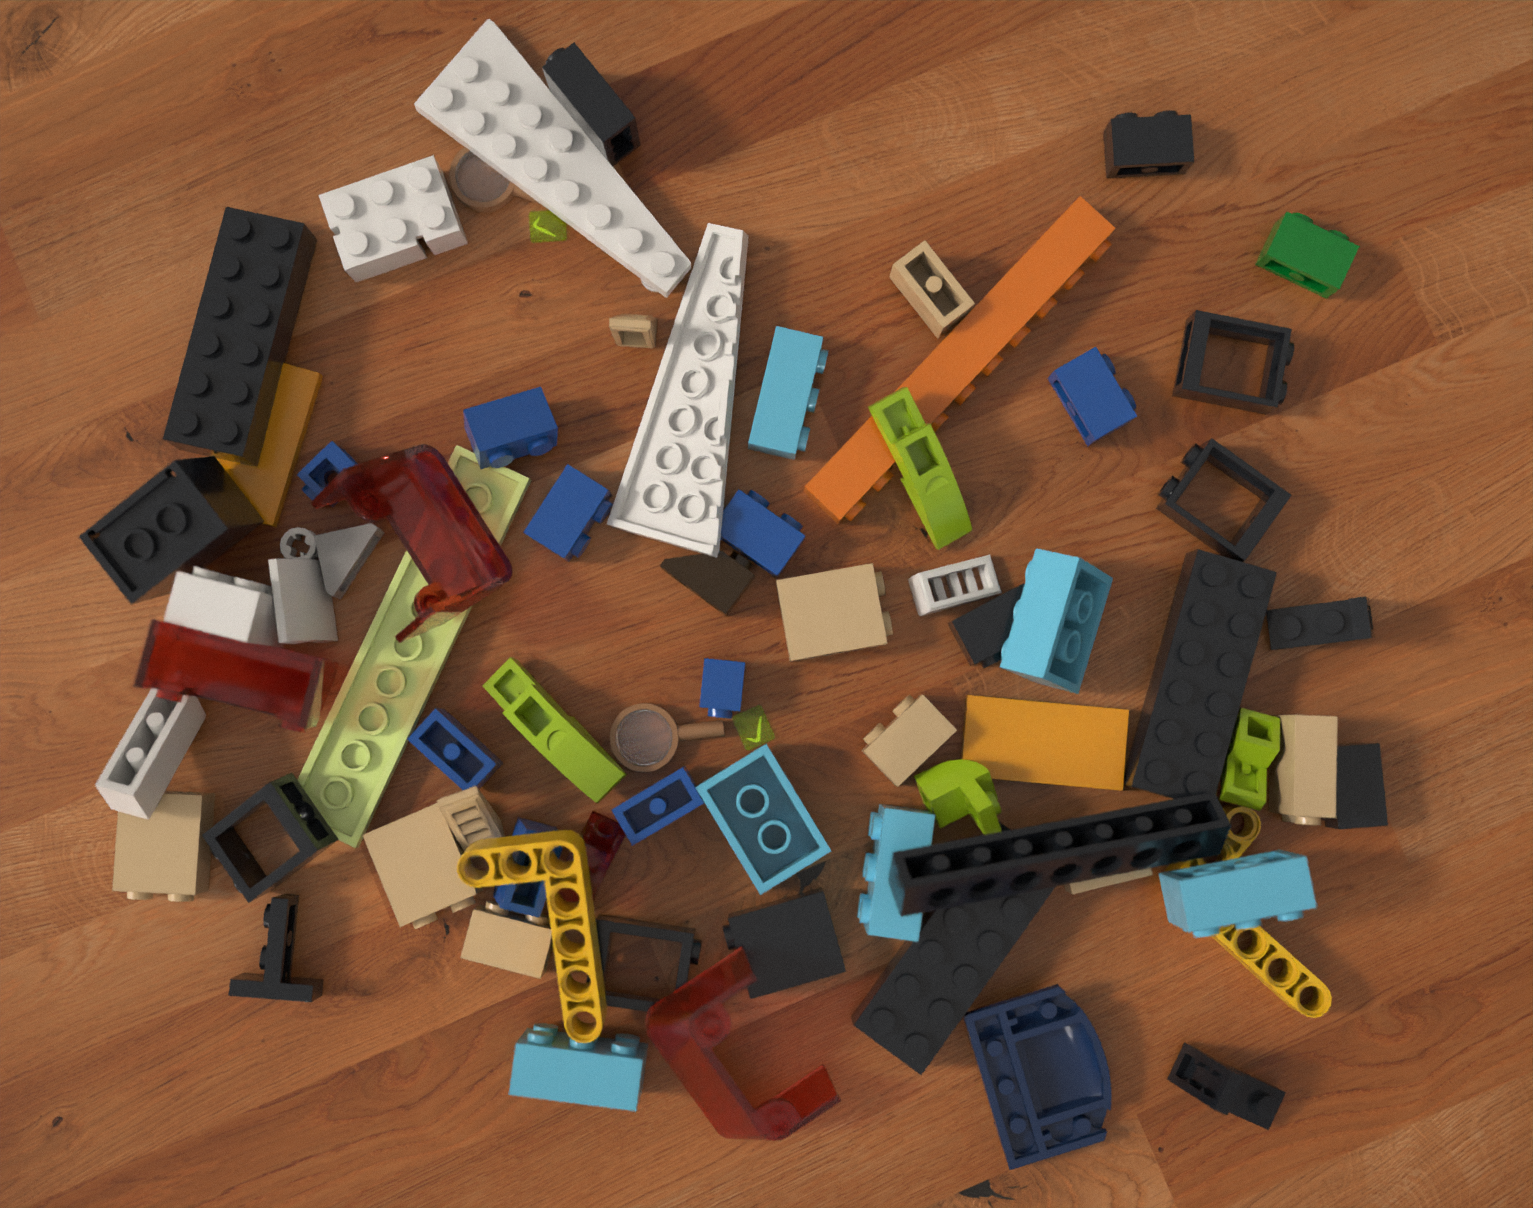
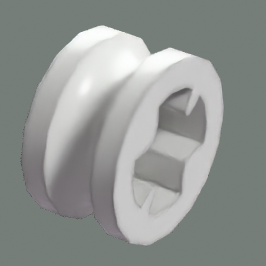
[280,527,318,560]

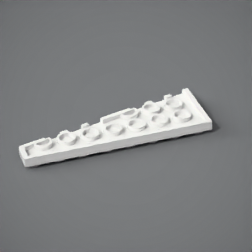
[414,18,691,298]
[607,223,749,558]

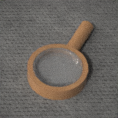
[449,147,542,212]
[610,703,725,772]

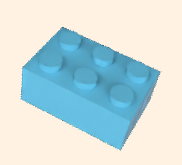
[1000,548,1113,694]
[695,744,831,895]
[857,804,935,942]
[1158,849,1317,937]
[509,1023,648,1111]

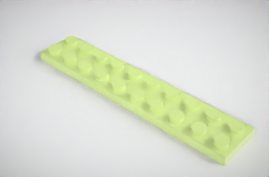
[298,445,532,848]

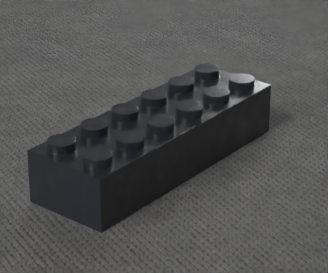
[163,207,317,467]
[1123,549,1277,799]
[851,821,1055,1075]

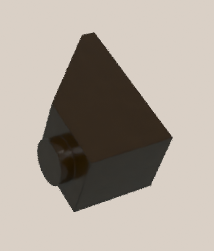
[660,551,755,616]

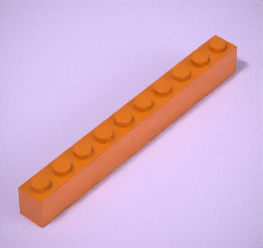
[804,196,1116,524]

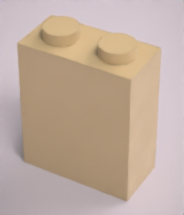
[776,563,893,662]
[1268,715,1338,825]
[112,791,215,902]
[362,803,483,929]

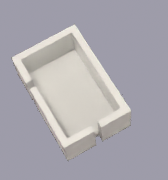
[318,155,468,283]
[164,567,284,648]

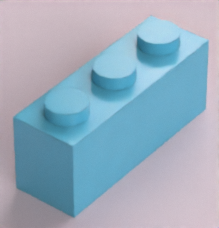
[748,326,829,460]

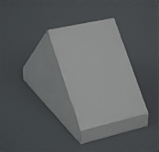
[314,523,385,600]

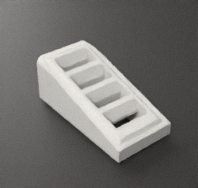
[908,555,1002,616]

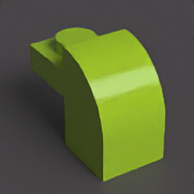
[1220,708,1280,811]
[914,759,1002,835]

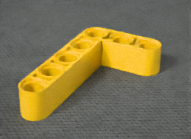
[1160,804,1332,1018]
[457,830,607,1043]

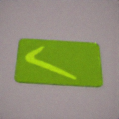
[529,210,567,243]
[732,705,775,750]

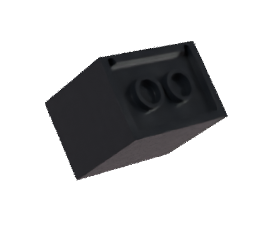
[78,456,264,605]

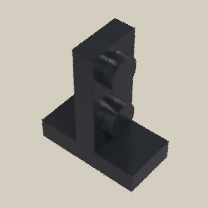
[1266,596,1375,650]
[229,894,324,1002]
[1167,1042,1286,1130]

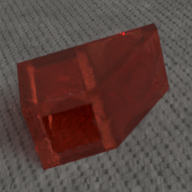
[559,811,626,903]

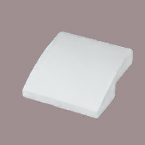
[268,559,338,644]

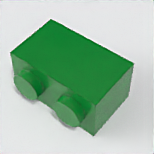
[1255,212,1360,299]

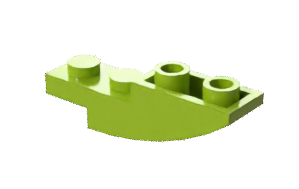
[868,387,973,550]
[482,657,627,803]

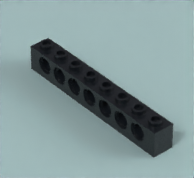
[888,792,1231,917]

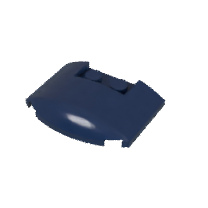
[963,984,1112,1170]

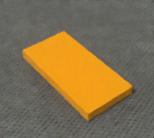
[216,363,323,528]
[961,695,1129,791]

